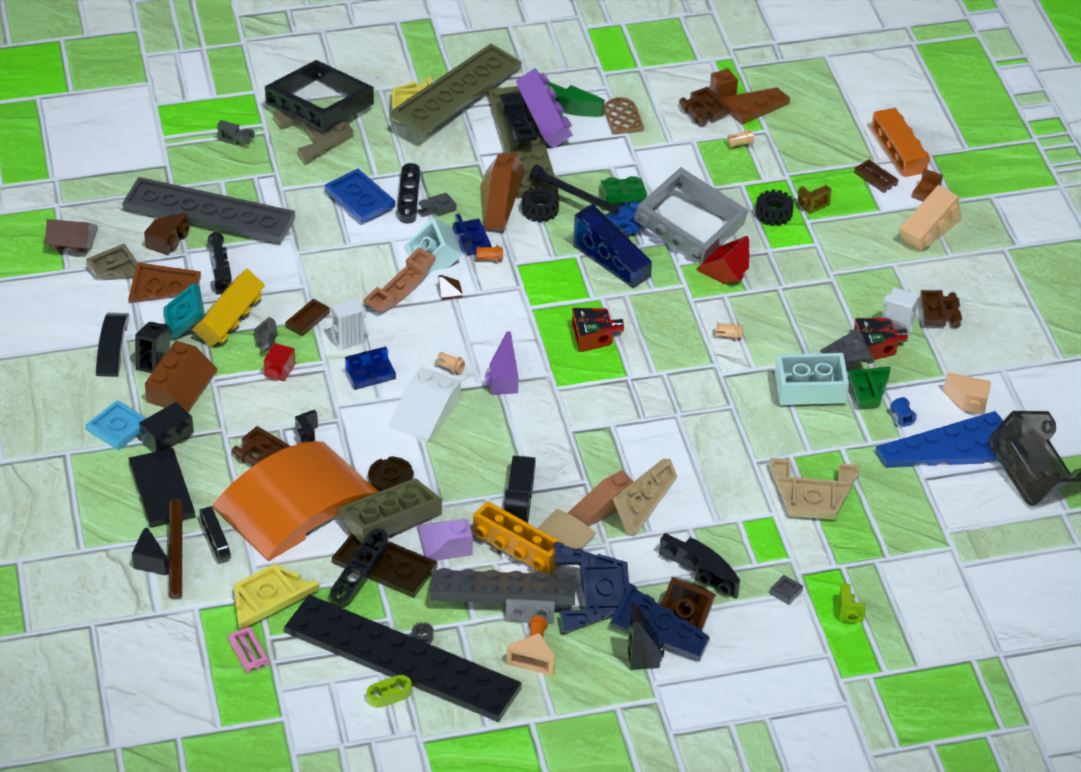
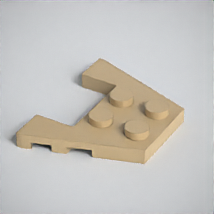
[769,458,860,520]

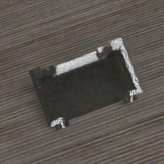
[989,411,1081,506]

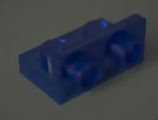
[452,213,492,256]
[345,346,396,390]

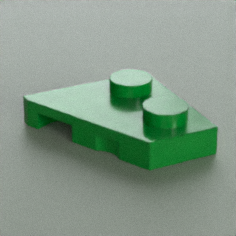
[848,366,891,408]

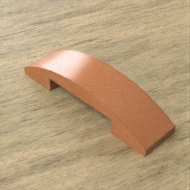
[363,247,436,312]

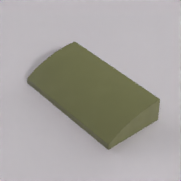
[338,478,442,543]

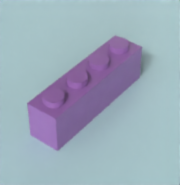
[515,68,573,148]

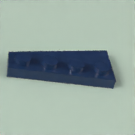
[611,583,710,661]

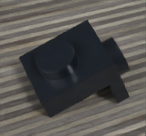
[295,410,318,443]

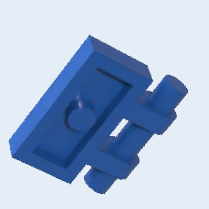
[604,201,645,237]

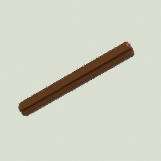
[169,499,183,599]

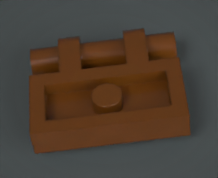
[679,87,730,126]
[920,290,962,328]
[231,426,290,467]

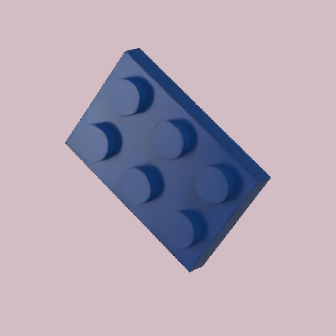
[325,168,396,223]

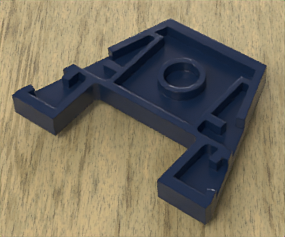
[553,542,629,634]

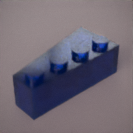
[573,203,652,289]

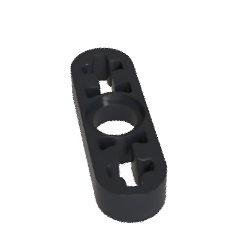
[199,506,231,562]

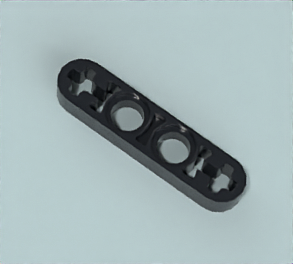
[398,163,420,224]
[330,529,390,608]

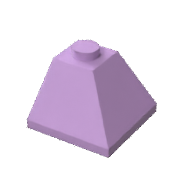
[417,518,473,561]

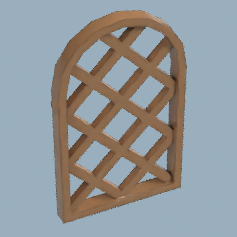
[604,97,644,135]

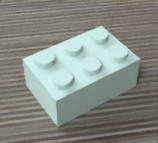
[775,353,849,405]

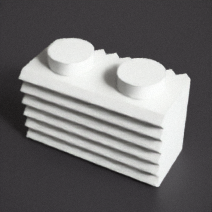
[882,287,919,337]
[331,299,367,350]

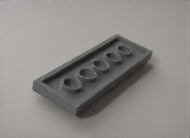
[430,568,576,606]

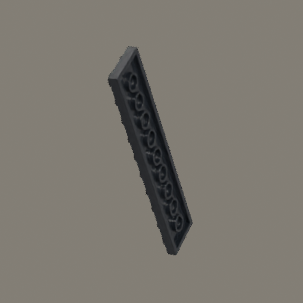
[284,594,522,723]

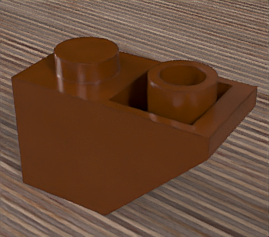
[144,213,190,255]

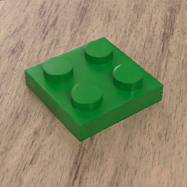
[601,176,647,203]

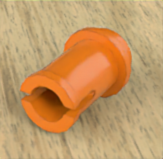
[477,245,503,262]
[528,616,548,638]

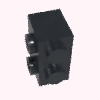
[139,402,194,452]

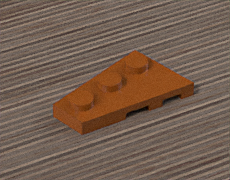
[720,87,790,125]
[128,262,202,303]

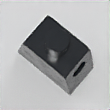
[135,321,171,373]

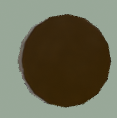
[368,456,414,492]

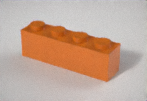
[871,107,930,177]

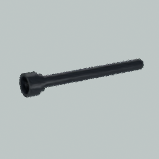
[529,164,619,214]

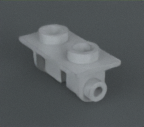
[506,599,555,624]

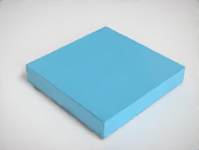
[85,400,146,451]

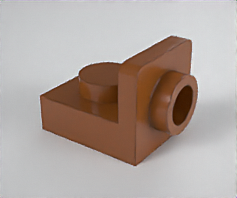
[912,169,943,202]

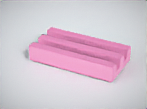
[228,627,269,674]

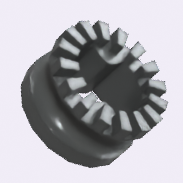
[412,622,434,644]

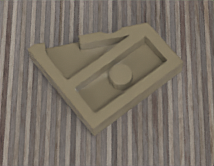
[86,244,137,279]

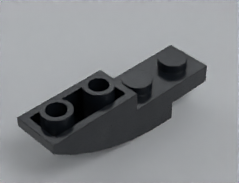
[659,533,740,599]

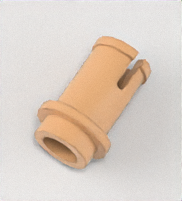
[727,129,754,148]
[716,322,743,340]
[435,352,465,374]

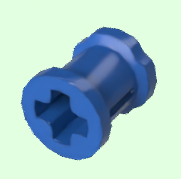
[890,397,917,427]

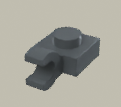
[217,120,255,146]
[418,192,457,217]
[254,317,278,352]

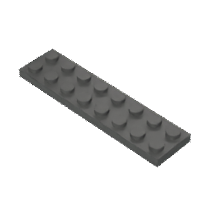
[122,177,295,244]

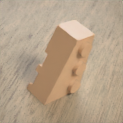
[900,185,962,252]

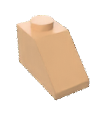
[944,372,991,414]

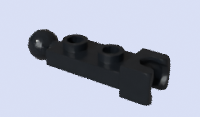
[207,232,232,295]

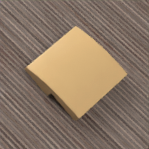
[537,509,596,549]

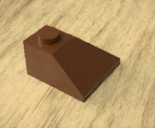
[661,577,716,631]

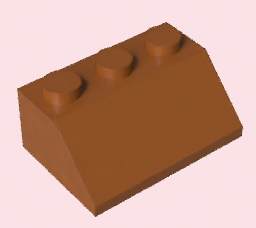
[145,340,217,413]

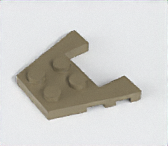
[273,108,353,165]

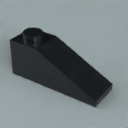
[627,603,665,670]

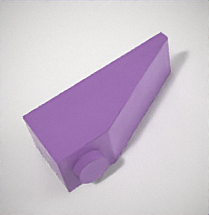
[485,331,519,395]

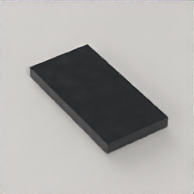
[128,448,196,528]

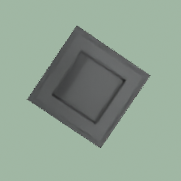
[770,575,803,605]

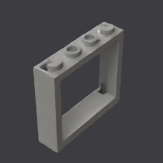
[634,167,748,264]

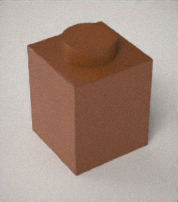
[710,68,738,98]

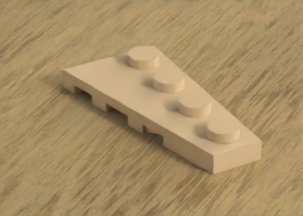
[613,458,678,535]

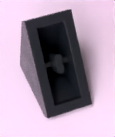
[132,527,169,575]

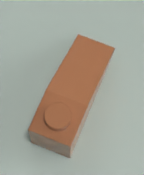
[568,470,634,527]

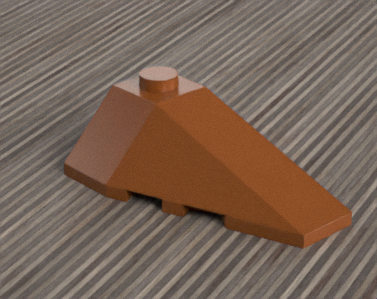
[481,153,525,231]

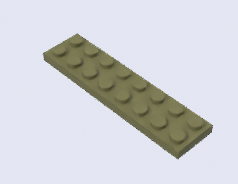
[391,43,522,136]
[488,86,559,199]

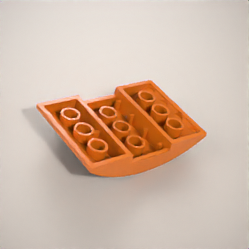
[212,441,379,562]

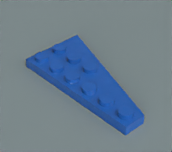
[875,411,1029,468]

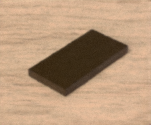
[332,533,438,598]

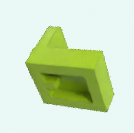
[838,584,866,622]

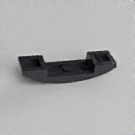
[500,92,537,142]
[96,312,130,377]

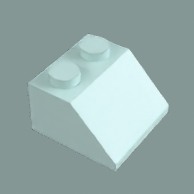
[405,217,463,272]

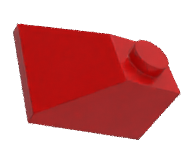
[697,236,749,284]

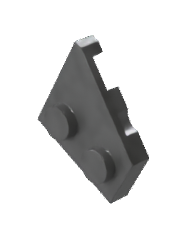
[820,328,875,367]

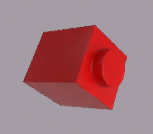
[264,343,296,382]

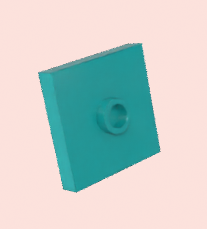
[163,283,205,341]

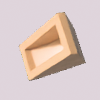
[507,633,555,676]

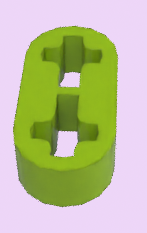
[366,675,412,708]

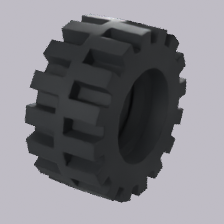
[522,186,559,223]
[755,189,794,226]

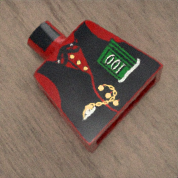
[572,308,624,352]
[853,318,908,363]

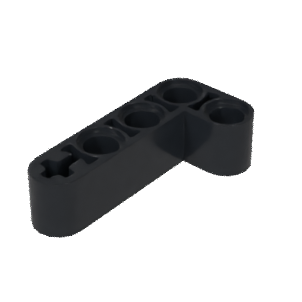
[504,455,536,523]

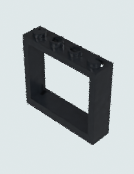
[265,60,374,132]

